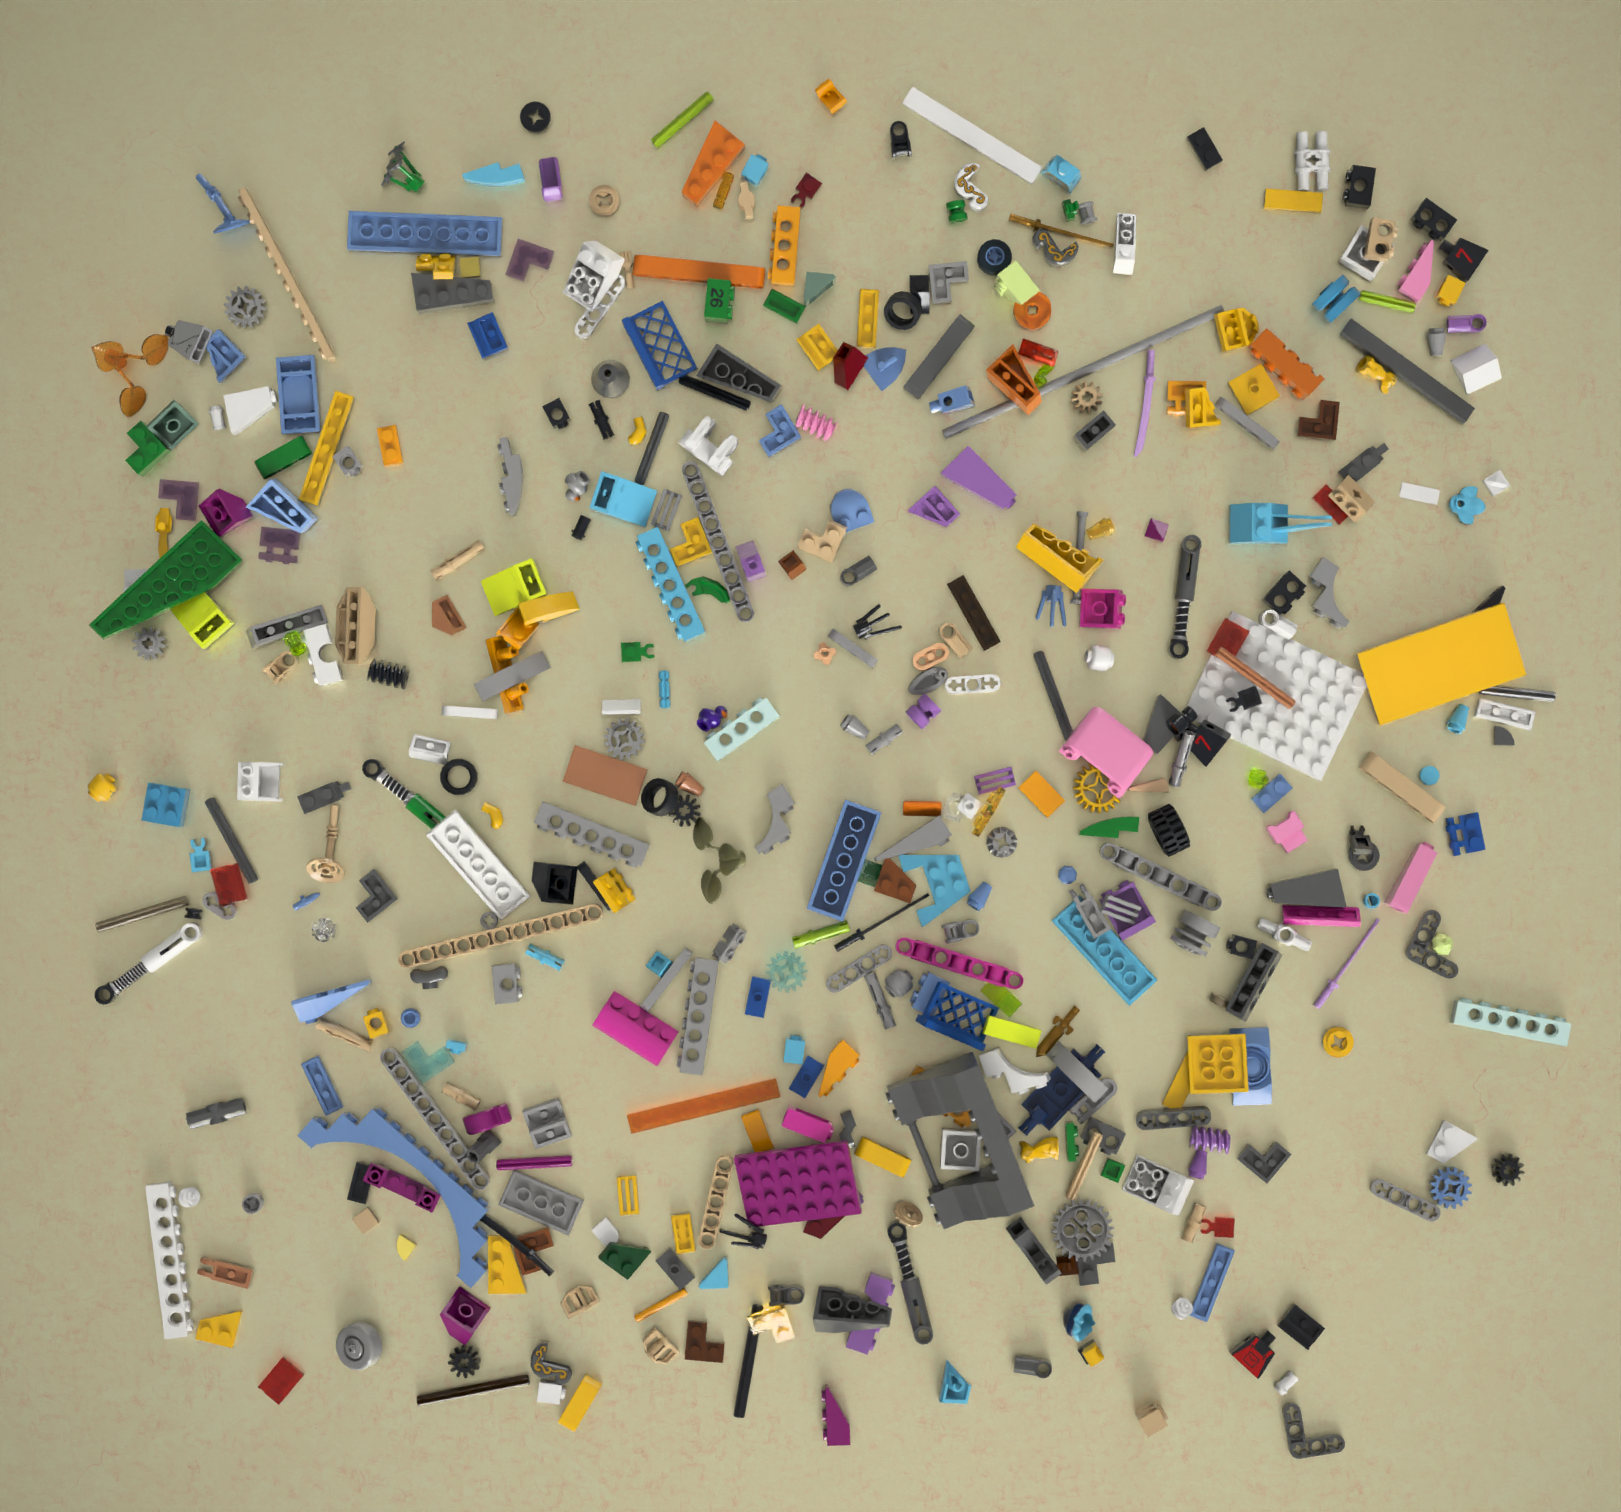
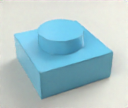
[646,951,673,978]
[445,1039,468,1054]

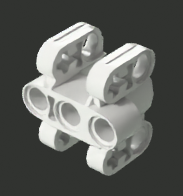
[678,416,739,476]

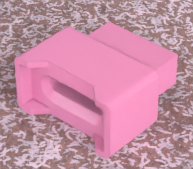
[1265,811,1308,853]

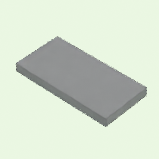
[498,1170,584,1236]

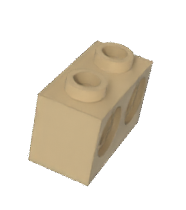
[1363,217,1398,262]
[1135,1402,1169,1437]

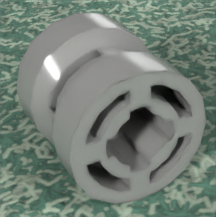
[242,1192,264,1214]

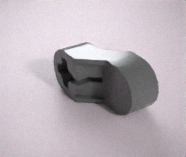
[839,1110,856,1149]

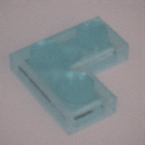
[401,1041,455,1084]

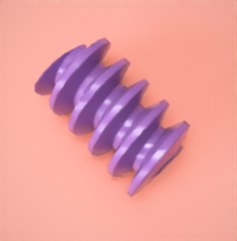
[1189,1126,1231,1154]

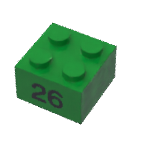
[704,278,735,324]

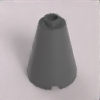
[591,360,630,398]

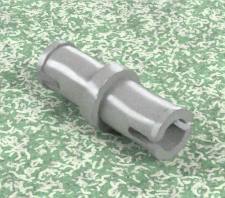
[865,723,903,755]

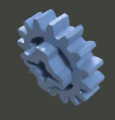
[1429,1167,1472,1209]

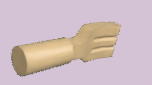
[619,251,634,289]

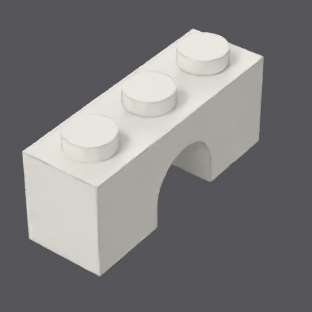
[302,624,344,686]

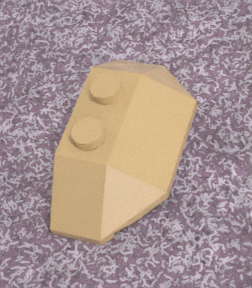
[335,587,376,664]

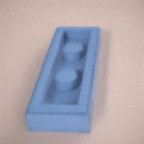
[301,1055,344,1116]

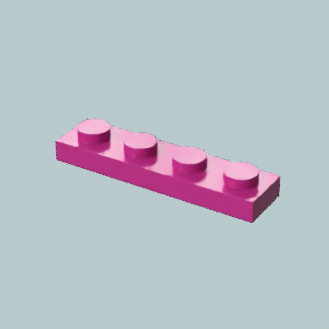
[1282,905,1361,927]

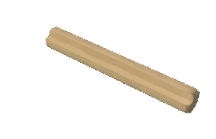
[1065,1132,1103,1200]

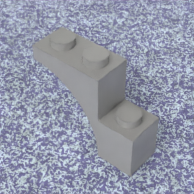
[1308,557,1350,629]
[755,784,795,855]

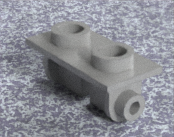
[712,923,747,964]

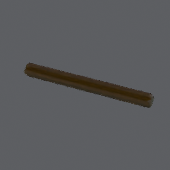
[417,1375,530,1406]

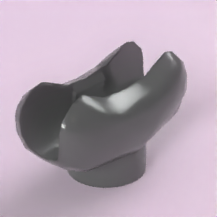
[410,966,448,989]

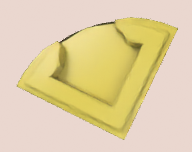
[397,1234,417,1261]

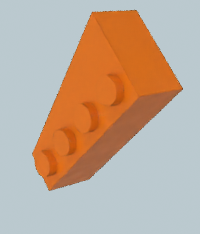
[682,121,745,207]
[1248,328,1325,400]

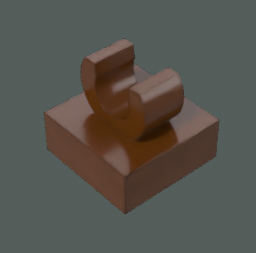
[1056,1255,1079,1276]

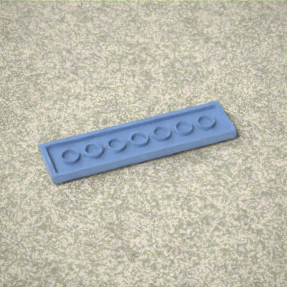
[347,211,503,256]

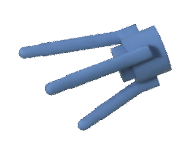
[1036,585,1066,627]

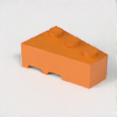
[986,344,1042,415]

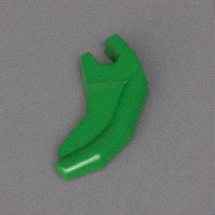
[685,576,730,603]

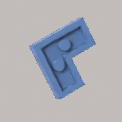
[759,404,801,457]

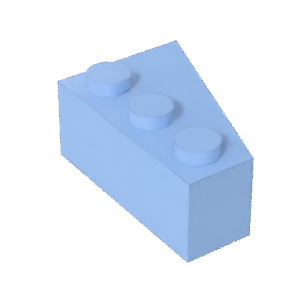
[246,479,318,533]

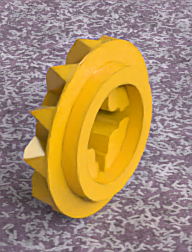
[1322,1027,1354,1058]

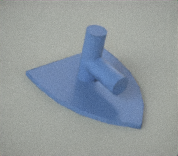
[864,347,906,391]

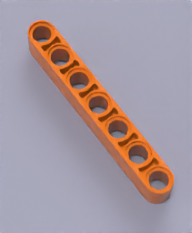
[632,255,766,288]

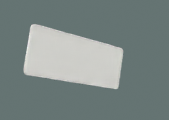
[1399,482,1440,505]

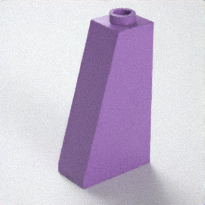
[941,446,1017,510]
[735,540,766,583]

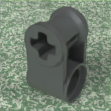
[768,1284,805,1307]

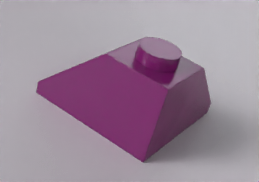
[199,488,253,538]
[440,1286,491,1345]

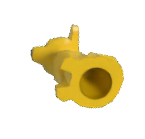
[1356,356,1397,394]
[1019,1137,1059,1163]

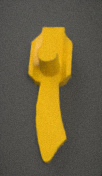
[155,508,172,558]

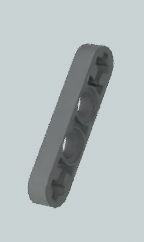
[1136,1106,1211,1130]

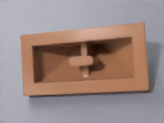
[432,595,467,635]

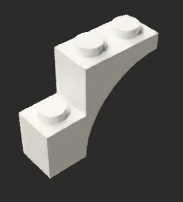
[979,1047,1051,1095]

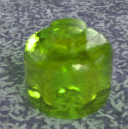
[1248,768,1269,789]

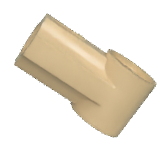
[938,623,973,658]

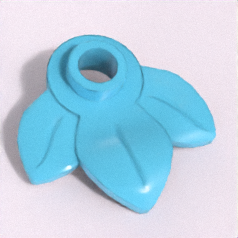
[1449,486,1486,524]

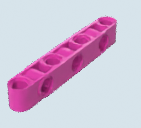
[895,938,1023,989]

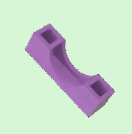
[846,1272,895,1355]

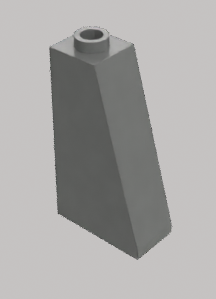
[1266,868,1346,907]

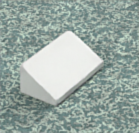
[602,699,641,715]
[409,734,451,765]

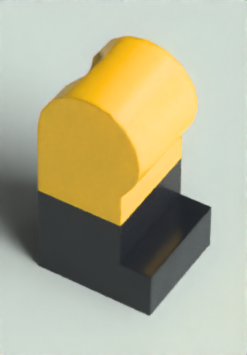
[1077,1339,1104,1367]

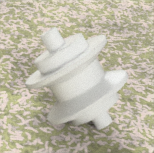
[178,1187,200,1207]
[1171,1298,1193,1319]

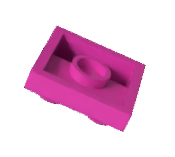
[1080,589,1126,629]

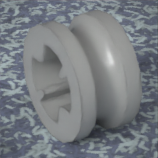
[480,912,498,929]

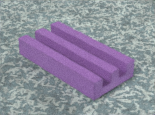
[974,767,1016,795]

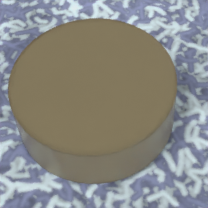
[1209,993,1229,1008]

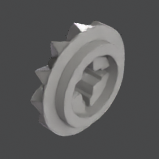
[986,827,1017,858]

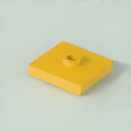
[1228,363,1280,415]

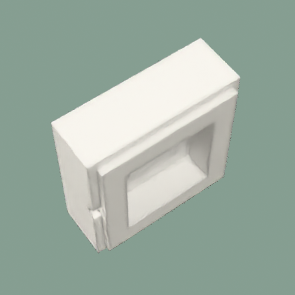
[1482,470,1510,496]

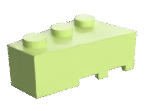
[994,260,1040,305]

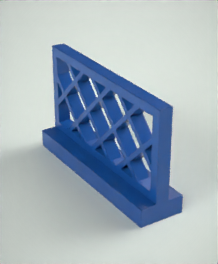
[622,301,698,391]
[915,981,999,1051]

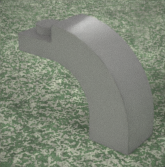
[1046,1042,1108,1102]

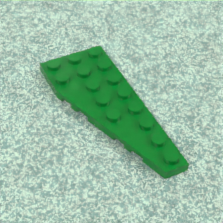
[89,520,242,640]

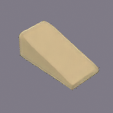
[1127,778,1169,793]

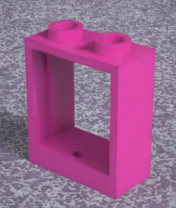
[782,1105,834,1143]

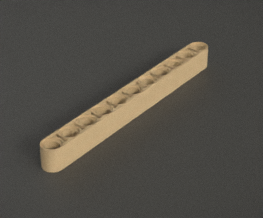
[398,903,603,968]

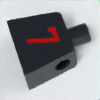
[1438,238,1489,283]
[1187,720,1232,767]

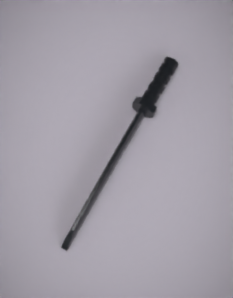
[834,893,930,952]
[480,1214,554,1277]

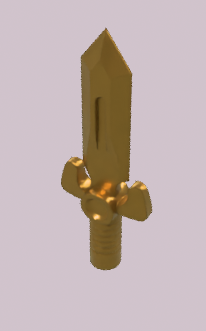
[1036,1005,1080,1057]

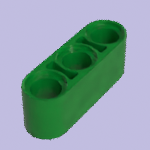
[254,436,312,479]

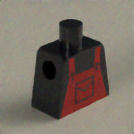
[1229,1330,1276,1379]

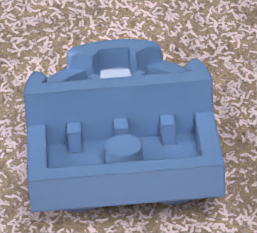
[829,489,874,533]

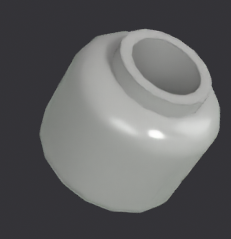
[884,969,913,998]

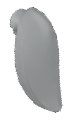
[908,667,948,695]

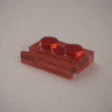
[1206,618,1250,660]
[210,863,247,907]
[258,1356,304,1405]

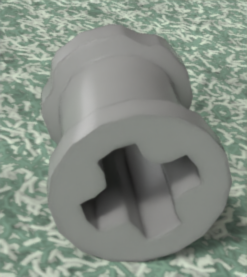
[1079,201,1098,225]

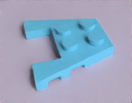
[898,855,971,927]

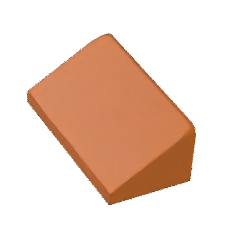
[903,801,942,816]

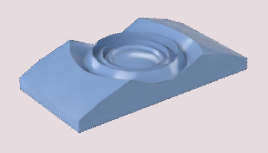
[276,355,320,434]
[1230,1027,1272,1106]

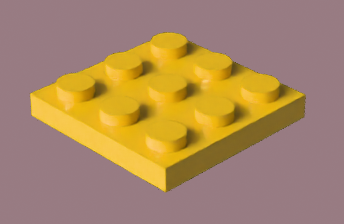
[1187,1033,1249,1094]

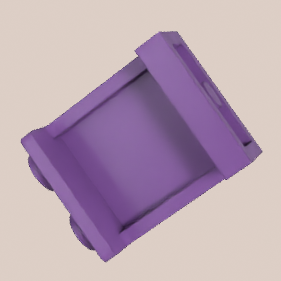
[1099,880,1156,941]

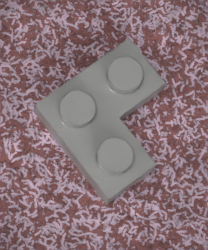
[929,261,969,304]

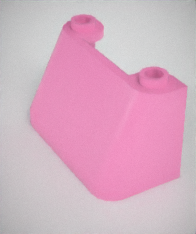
[1059,707,1153,799]

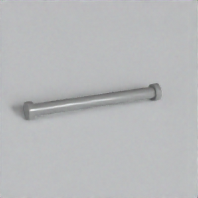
[1070,511,1088,604]

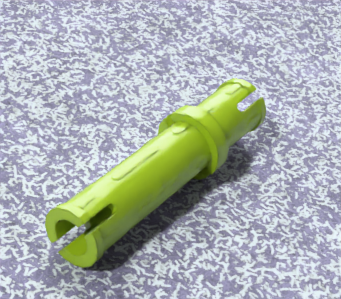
[792,920,850,949]

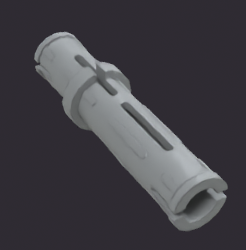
[1168,730,1195,787]
[864,972,896,1030]

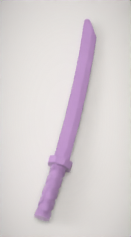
[1134,350,1156,457]
[1313,918,1379,1009]

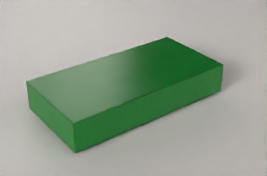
[763,289,806,324]

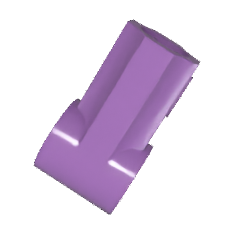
[1447,314,1487,333]

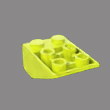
[481,558,548,616]
[170,592,235,649]

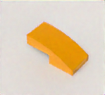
[741,1109,774,1152]

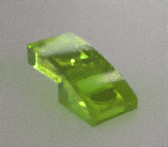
[980,983,1022,1018]

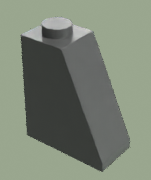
[1142,694,1182,754]

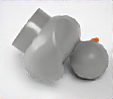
[565,471,590,501]

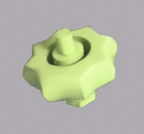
[1431,933,1453,955]

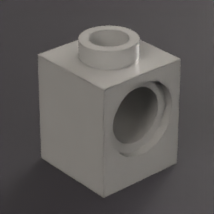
[332,446,363,477]

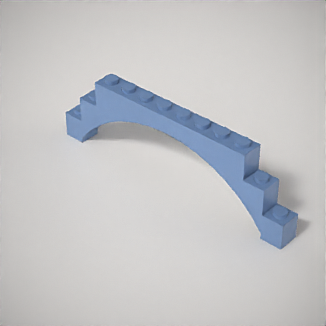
[297,1107,489,1288]

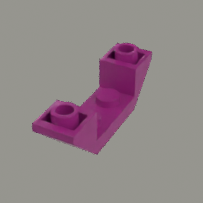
[363,1163,441,1213]

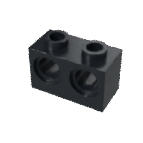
[1410,198,1457,241]
[1262,570,1306,615]

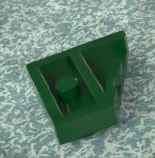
[598,1242,651,1280]

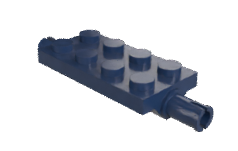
[1018,1044,1106,1136]

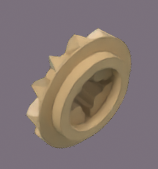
[589,185,620,216]
[893,1201,923,1228]

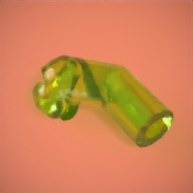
[1034,361,1055,387]

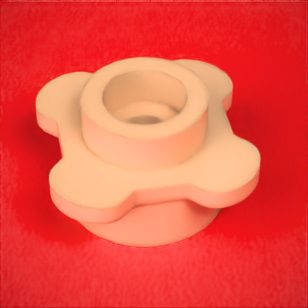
[814,642,836,665]

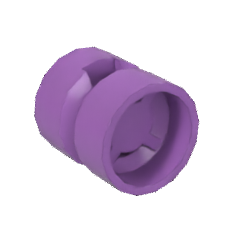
[905,693,941,729]

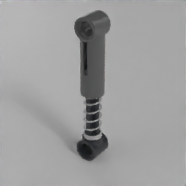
[1168,535,1202,659]
[887,1220,933,1345]

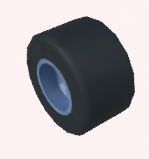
[977,239,1012,276]

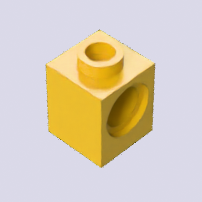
[1435,274,1466,307]
[363,1008,391,1039]

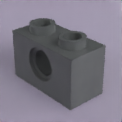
[1073,410,1116,452]

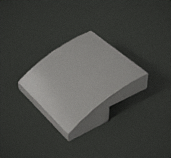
[522,1098,572,1149]

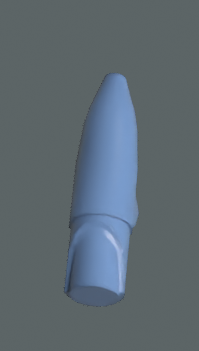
[293,892,320,911]

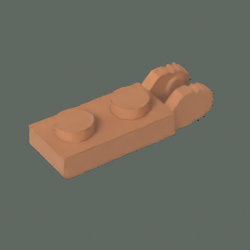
[197,1257,254,1289]

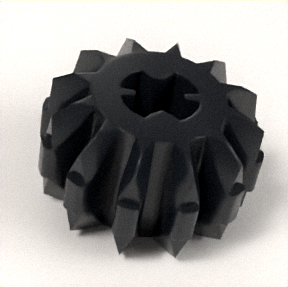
[669,795,701,827]
[1491,1153,1524,1186]
[448,1345,481,1378]

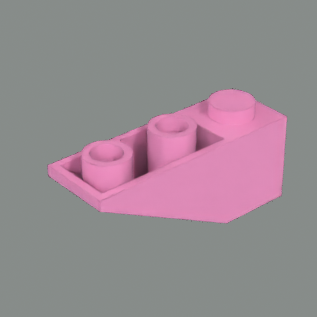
[1397,240,1434,303]

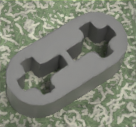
[202,892,237,920]

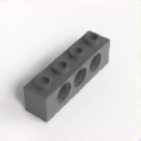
[1225,943,1282,1022]

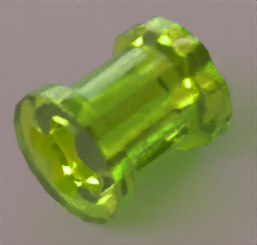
[284,631,307,656]

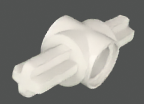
[1257,918,1312,951]

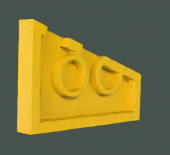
[488,1235,527,1294]

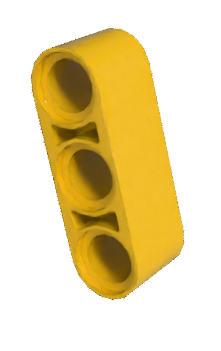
[854,1136,912,1178]
[558,1374,602,1432]

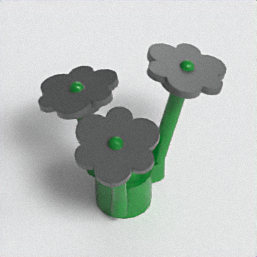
[381,141,425,192]

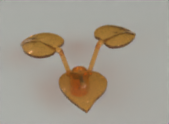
[91,334,168,417]

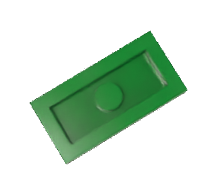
[1065,1121,1079,1162]

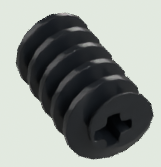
[367,658,410,690]

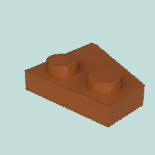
[874,858,916,903]

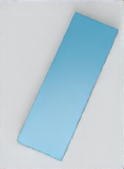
[1051,895,1157,1006]

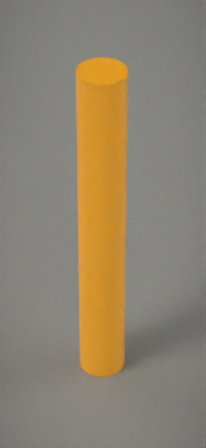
[634,1288,688,1323]

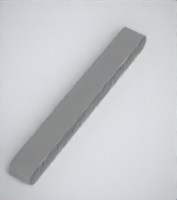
[682,461,754,623]
[380,1047,490,1190]

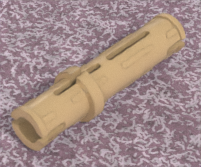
[430,540,485,581]
[316,1017,373,1052]

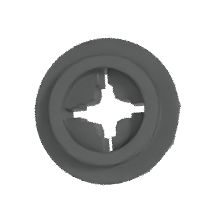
[1348,843,1380,871]

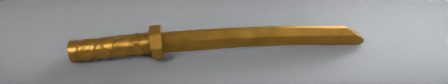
[1009,213,1114,247]

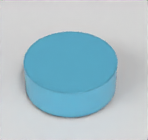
[1419,766,1439,785]

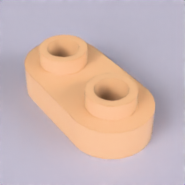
[912,643,949,671]

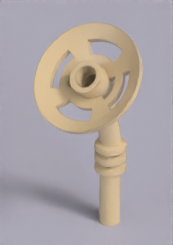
[306,804,345,883]

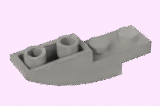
[497,437,523,517]

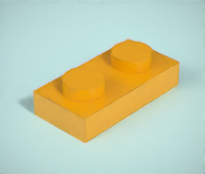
[377,425,404,466]

